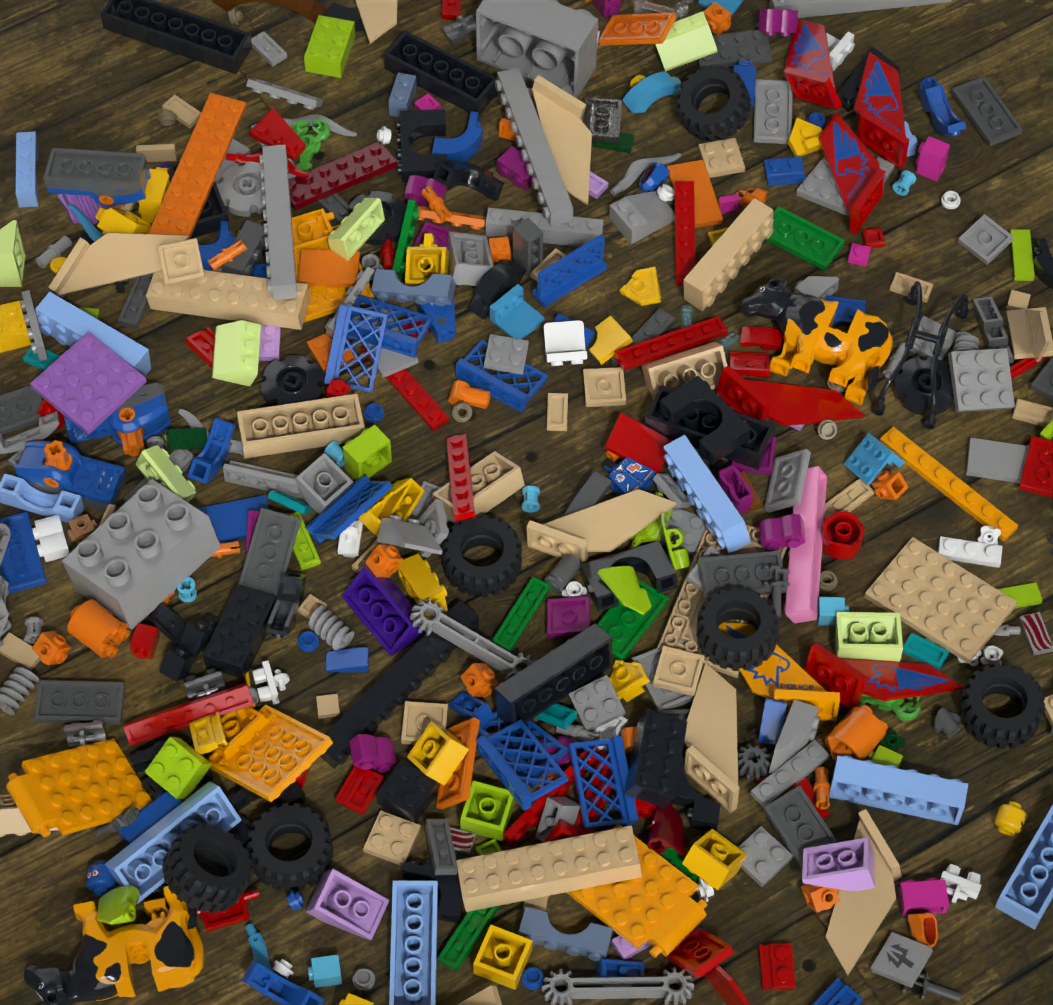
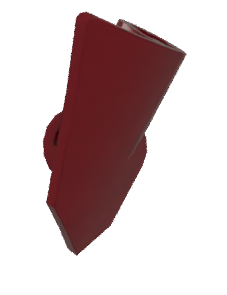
[647,803,687,859]

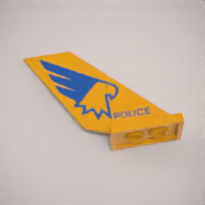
[718,622,840,721]

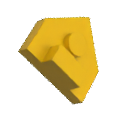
[787,118,823,157]
[619,267,661,306]
[608,660,650,702]

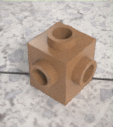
[67,514,98,546]

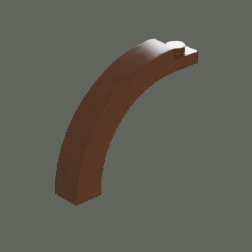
[212,0,327,24]

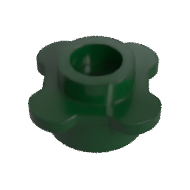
[879,730,905,752]

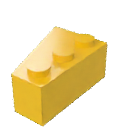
[358,478,425,537]
[397,554,448,620]

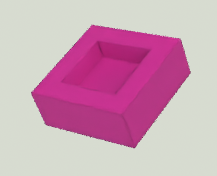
[414,93,441,110]
[718,194,740,215]
[848,243,871,267]

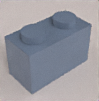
[388,72,417,117]

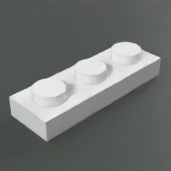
[938,536,1003,568]

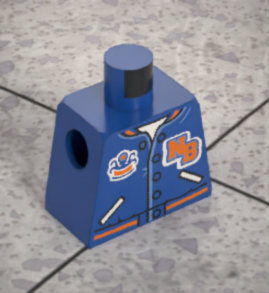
[604,458,655,496]

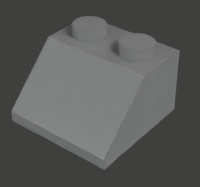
[295,453,353,514]

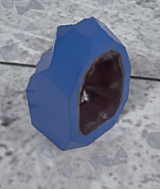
[639,162,670,192]

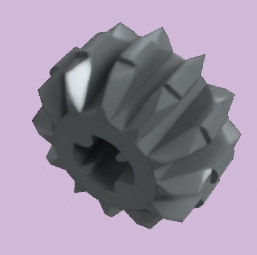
[738,743,771,781]

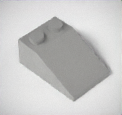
[609,191,675,245]
[448,231,494,287]
[377,515,442,555]
[769,699,821,774]

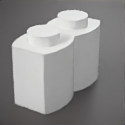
[32,514,70,562]

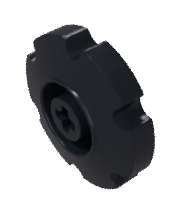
[347,191,407,246]
[260,355,325,406]
[893,357,954,415]

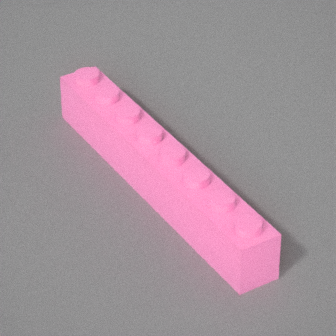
[784,466,827,624]

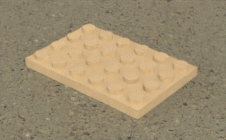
[864,537,1017,664]

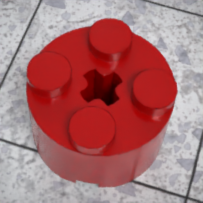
[821,511,865,560]

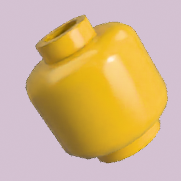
[995,801,1027,836]

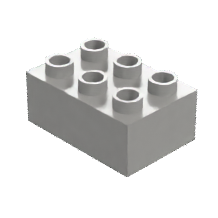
[476,0,598,99]
[62,479,221,630]

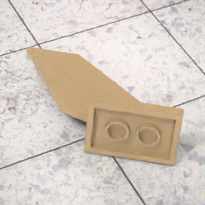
[355,0,398,44]
[530,75,592,205]
[48,233,189,299]
[1006,307,1053,362]
[527,489,677,564]
[684,663,740,813]
[826,809,902,976]

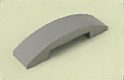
[0,411,60,454]

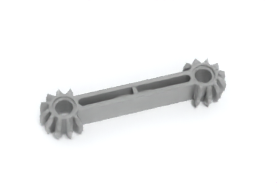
[410,598,534,681]
[542,967,694,1005]

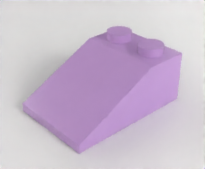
[802,837,875,892]
[305,869,389,940]

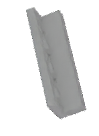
[223,460,304,499]

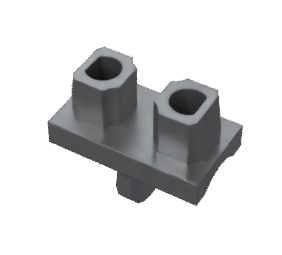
[442,15,476,46]
[184,668,226,702]
[64,719,107,747]

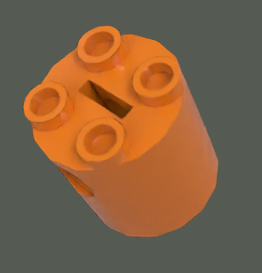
[67,599,131,658]
[825,705,888,761]

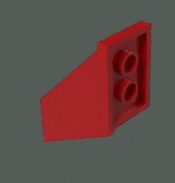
[715,366,865,426]
[665,927,750,1005]

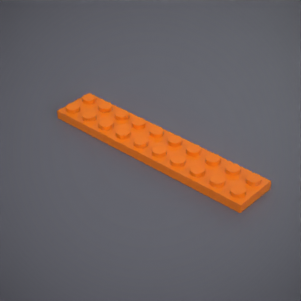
[148,93,246,240]

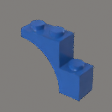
[919,85,966,136]

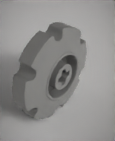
[217,162,266,217]

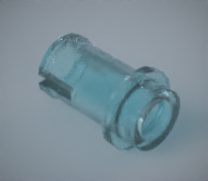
[679,305,695,329]
[716,331,739,353]

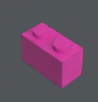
[915,136,950,182]
[898,878,949,916]

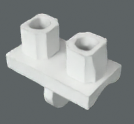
[338,520,363,558]
[252,661,290,705]
[940,864,982,904]

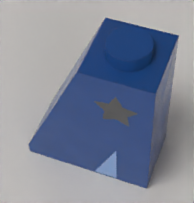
[416,296,456,344]

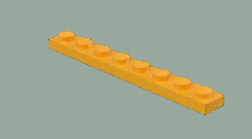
[880,427,1018,542]

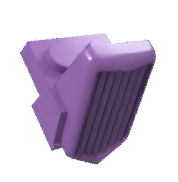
[57,194,109,224]

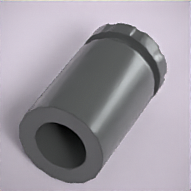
[544,554,581,593]

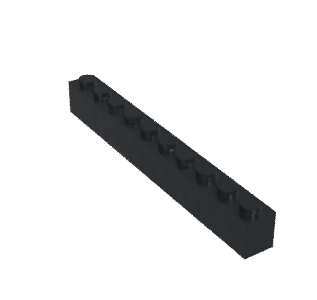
[320,601,479,769]

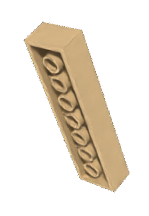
[146,270,311,330]
[456,825,642,912]

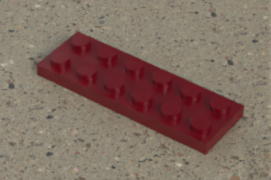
[289,141,398,211]

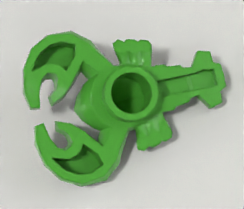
[291,119,330,172]
[859,694,921,721]

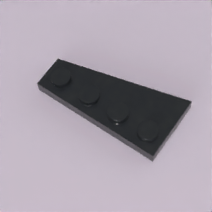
[837,47,900,112]

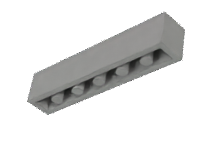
[486,208,604,247]

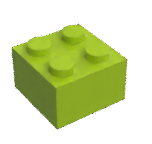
[343,425,392,481]
[145,737,212,799]
[460,781,515,841]

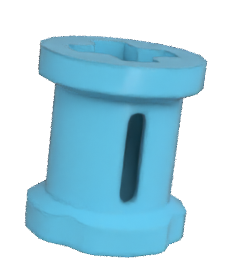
[892,170,916,196]
[324,440,344,467]
[522,486,540,513]
[177,577,197,602]

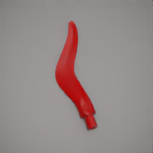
[226,152,308,177]

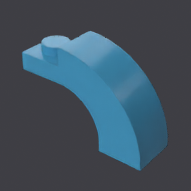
[622,71,682,113]

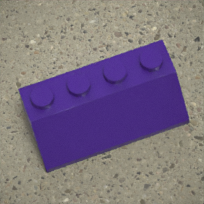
[342,566,424,656]

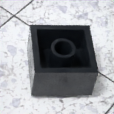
[377,760,438,823]

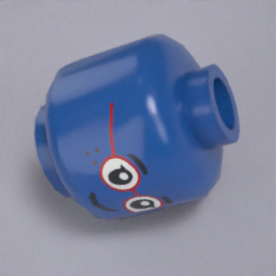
[86,861,116,896]

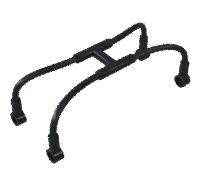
[872,281,969,430]

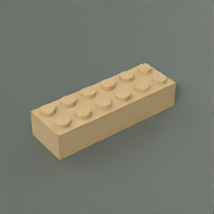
[684,198,774,311]
[237,394,365,459]

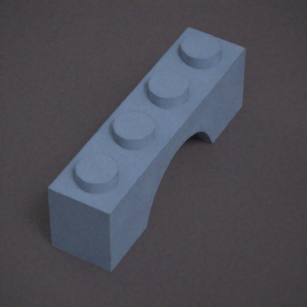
[371,269,456,306]
[519,907,613,961]

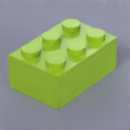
[304,15,355,78]

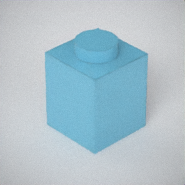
[817,597,849,626]
[308,955,342,988]

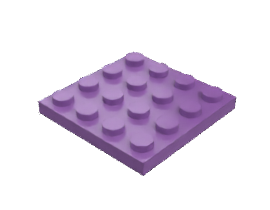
[30,331,147,435]

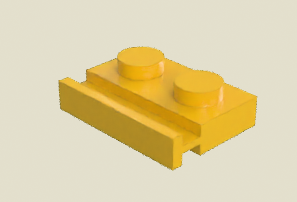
[189,712,228,755]

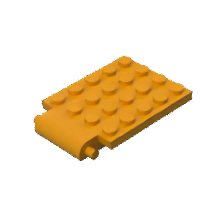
[292,208,375,322]
[202,703,333,802]
[6,738,153,838]
[566,824,707,958]

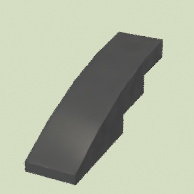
[972,296,1014,363]
[563,471,612,517]

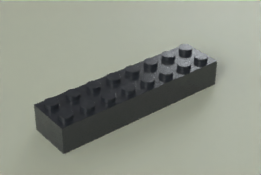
[101,0,252,74]

